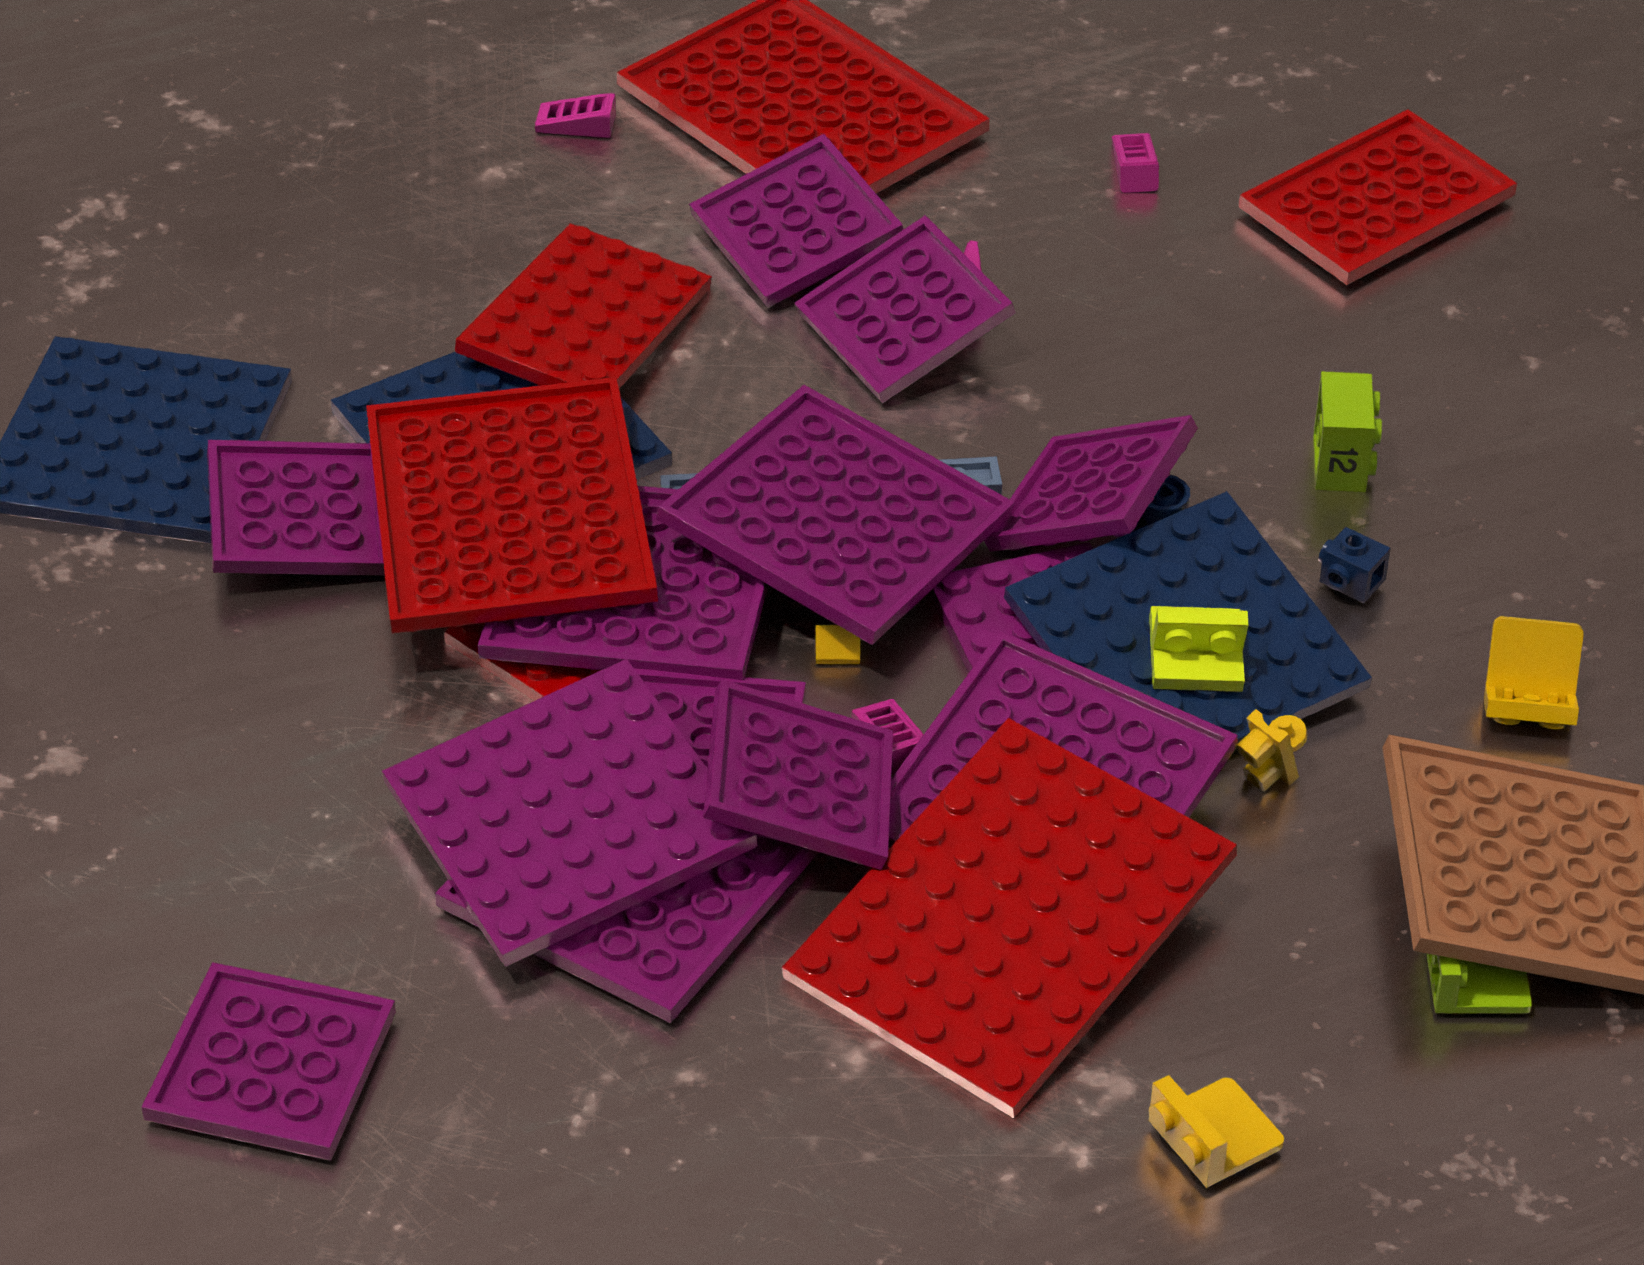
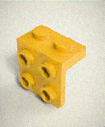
[1484,616,1584,729]
[1148,1075,1284,1188]

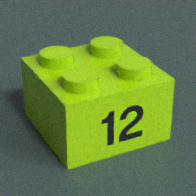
[1313,371,1382,492]

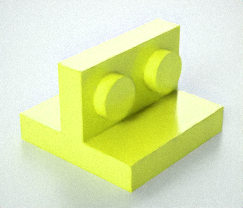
[1149,606,1249,692]

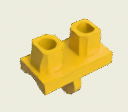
[1237,709,1308,792]

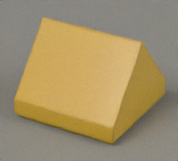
[815,625,860,664]

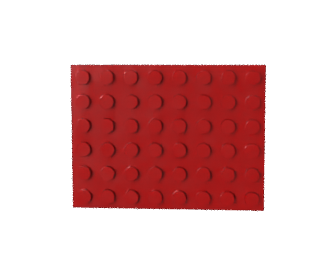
[617,0,990,193]
[366,377,658,634]
[782,718,1237,1118]

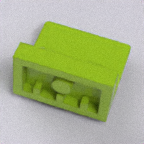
[1426,953,1532,1013]

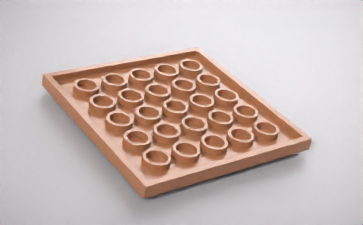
[1383,734,1644,994]

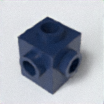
[1318,527,1391,603]

